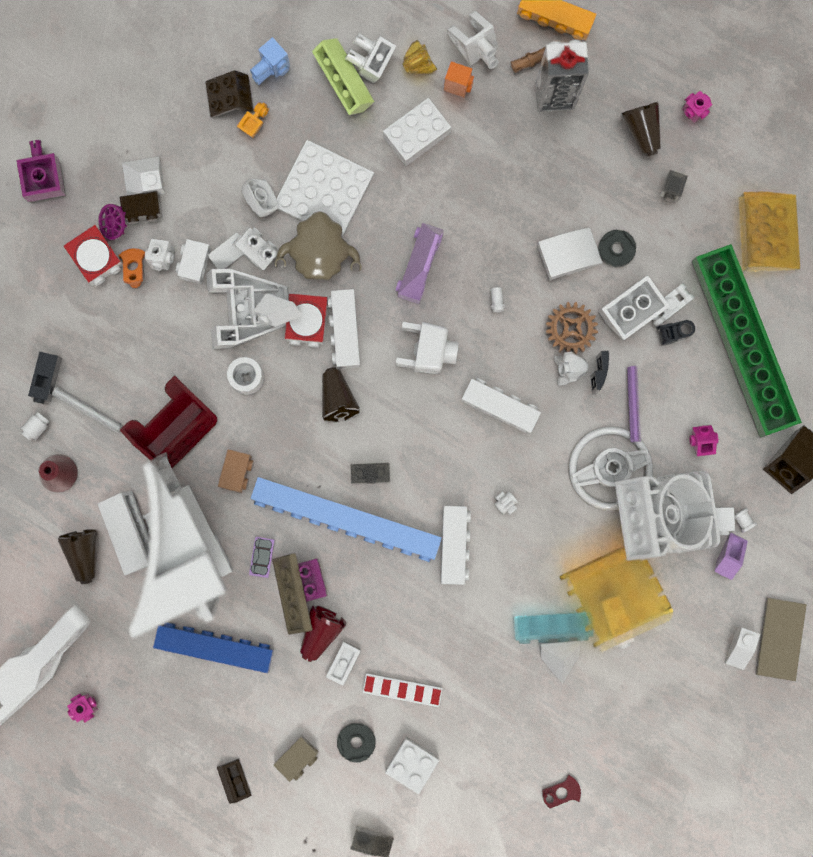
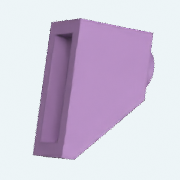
[714,533,748,580]

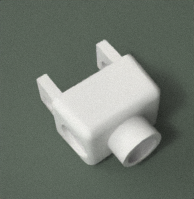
[396,322,459,374]

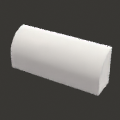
[98,491,150,576]

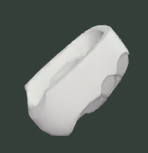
[242,179,278,217]

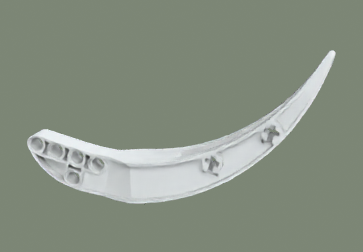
[0,605,91,726]

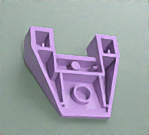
[395,222,444,304]

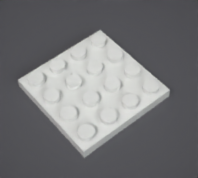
[276,140,374,237]

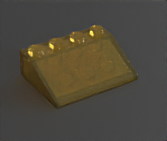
[739,191,800,272]

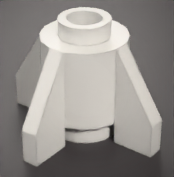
[554,352,588,385]

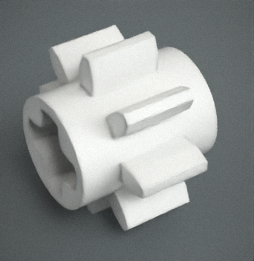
[494,491,518,515]

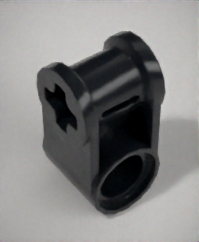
[656,320,696,346]

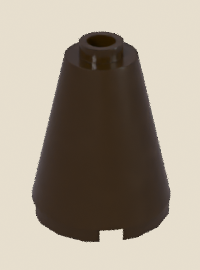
[621,102,661,157]
[322,367,360,423]
[58,529,97,584]

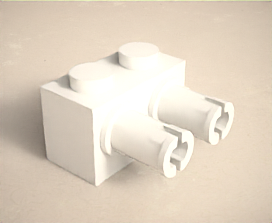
[345,32,396,84]
[232,228,277,270]

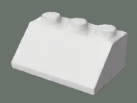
[598,275,670,340]

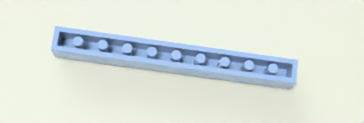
[251,477,442,562]

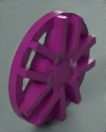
[98,204,127,240]

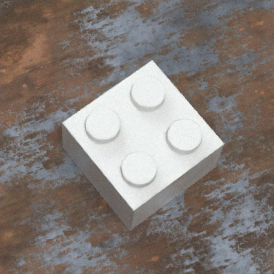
[385,737,439,794]

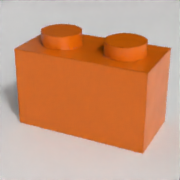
[444,61,475,98]

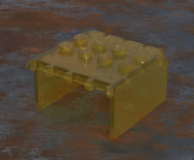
[559,546,674,652]

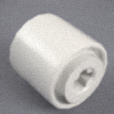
[227,357,264,395]

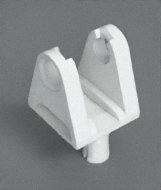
[447,11,499,69]

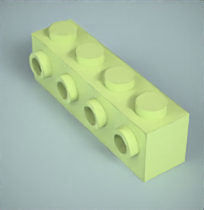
[312,38,375,115]

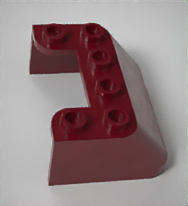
[120,375,217,468]

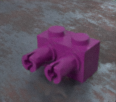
[298,559,328,602]

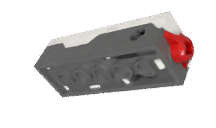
[535,40,589,112]

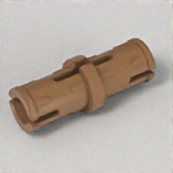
[510,47,545,73]

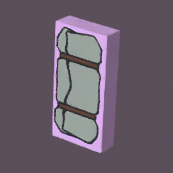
[249,537,275,578]

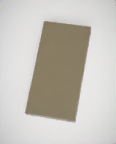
[272,553,312,635]
[756,598,807,681]

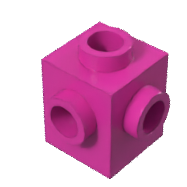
[682,91,713,123]
[689,425,719,456]
[67,694,98,723]

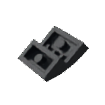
[590,351,609,395]

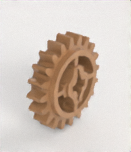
[545,302,598,354]

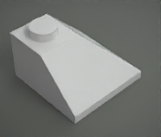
[122,157,165,195]

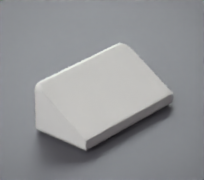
[208,232,243,269]

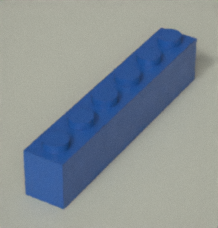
[153,622,274,673]

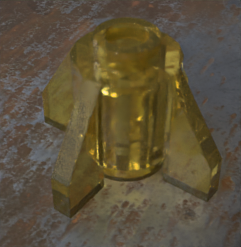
[402,40,437,74]

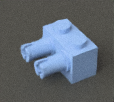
[250,37,290,85]

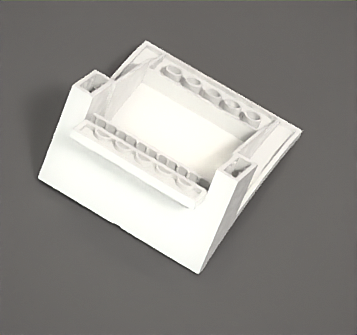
[129,452,233,638]

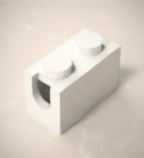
[176,239,211,285]

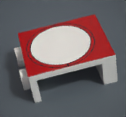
[64,225,123,286]
[285,293,328,348]

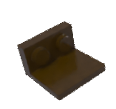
[205,70,253,117]

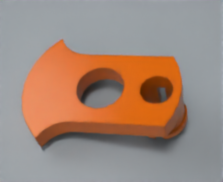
[118,248,145,288]

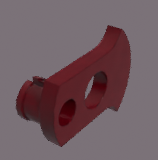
[542,775,581,809]

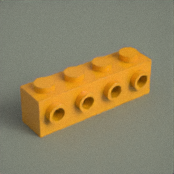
[517,0,597,40]

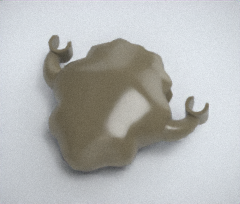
[275,211,362,280]

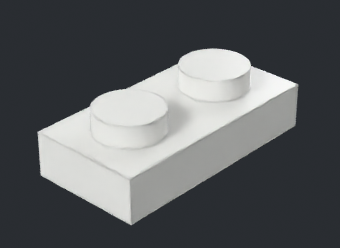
[326,642,361,686]

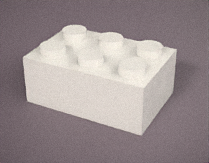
[383,98,451,167]

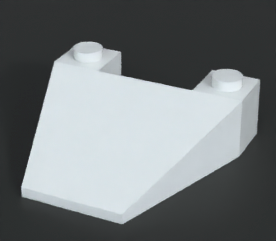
[206,269,288,349]

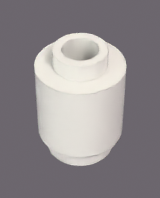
[21,412,49,441]

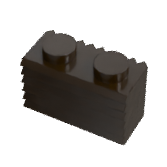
[119,191,162,225]

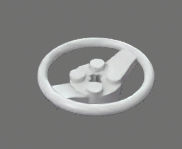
[569,427,653,511]

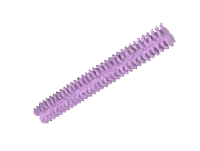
[627,366,641,443]

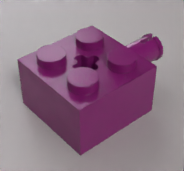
[16,140,65,202]

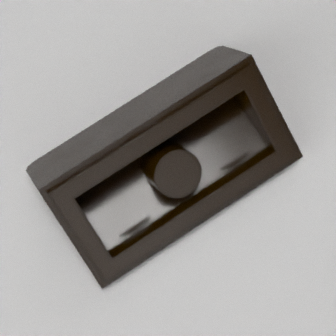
[217,759,251,804]

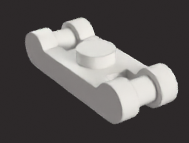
[652,283,695,327]

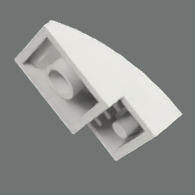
[537,228,603,280]

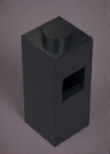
[28,351,62,404]

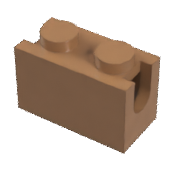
[218,449,254,493]

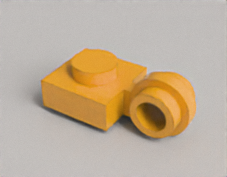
[237,102,269,138]

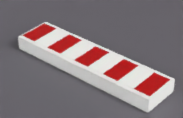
[363,673,443,707]

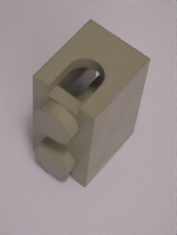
[273,735,319,782]

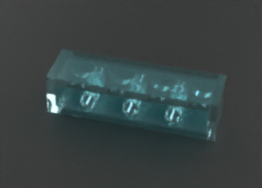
[513,612,594,644]

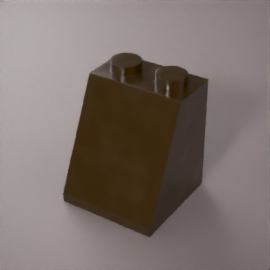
[763,425,813,494]

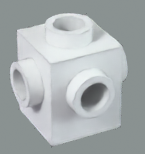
[145,239,175,271]

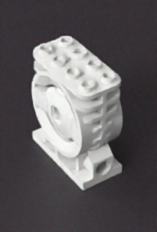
[615,471,720,561]

